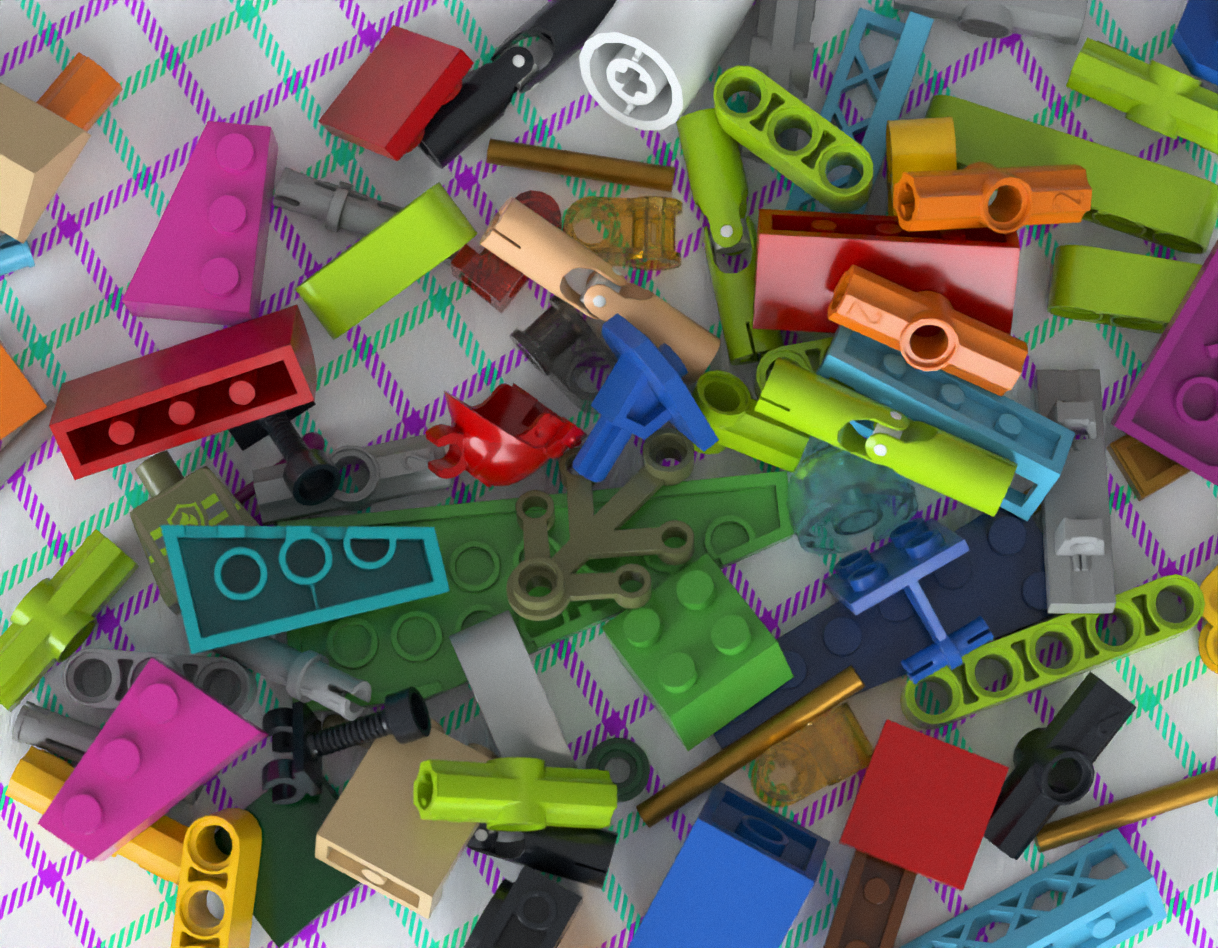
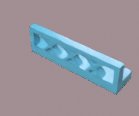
[785,8,934,214]
[815,325,1075,521]
[899,828,1167,948]

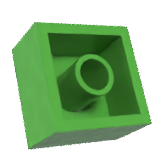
[601,553,794,751]

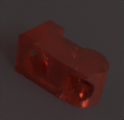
[450,190,562,313]

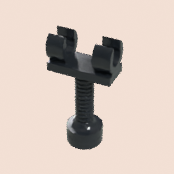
[228,401,341,506]
[262,686,431,805]

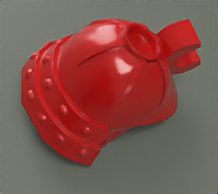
[425,383,588,488]

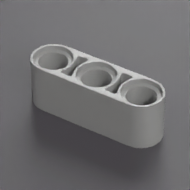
[449,610,578,769]
[62,648,258,715]

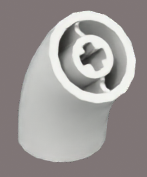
[579,0,755,131]

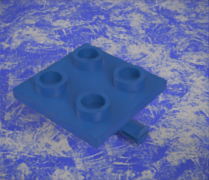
[822,518,994,685]

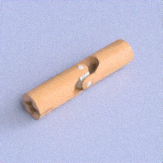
[480,196,721,386]

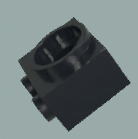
[464,865,584,948]

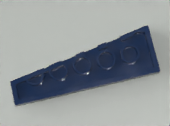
[713,507,1061,749]

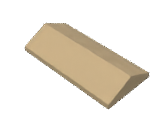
[0,82,91,244]

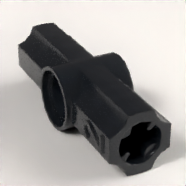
[983,671,1137,860]

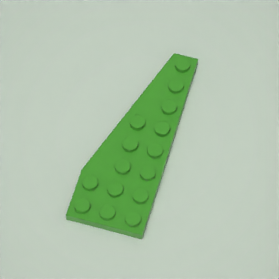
[277,471,794,713]

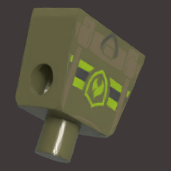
[129,451,260,615]

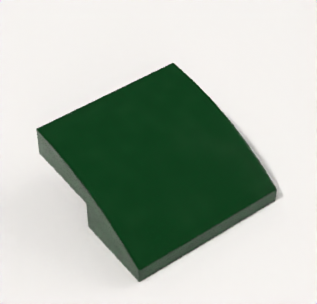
[214,774,363,948]

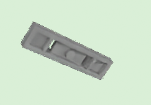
[1034,369,1116,614]

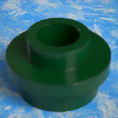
[585,738,650,803]

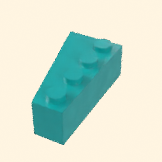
[160,525,450,654]

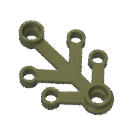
[506,428,695,621]

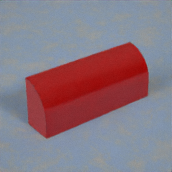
[753,209,1020,337]
[49,304,317,480]

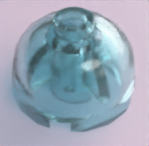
[786,440,919,555]

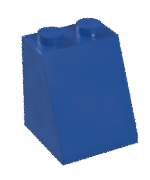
[628,782,830,948]

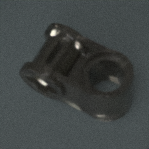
[509,295,618,415]

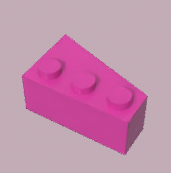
[122,121,279,326]
[37,657,270,861]

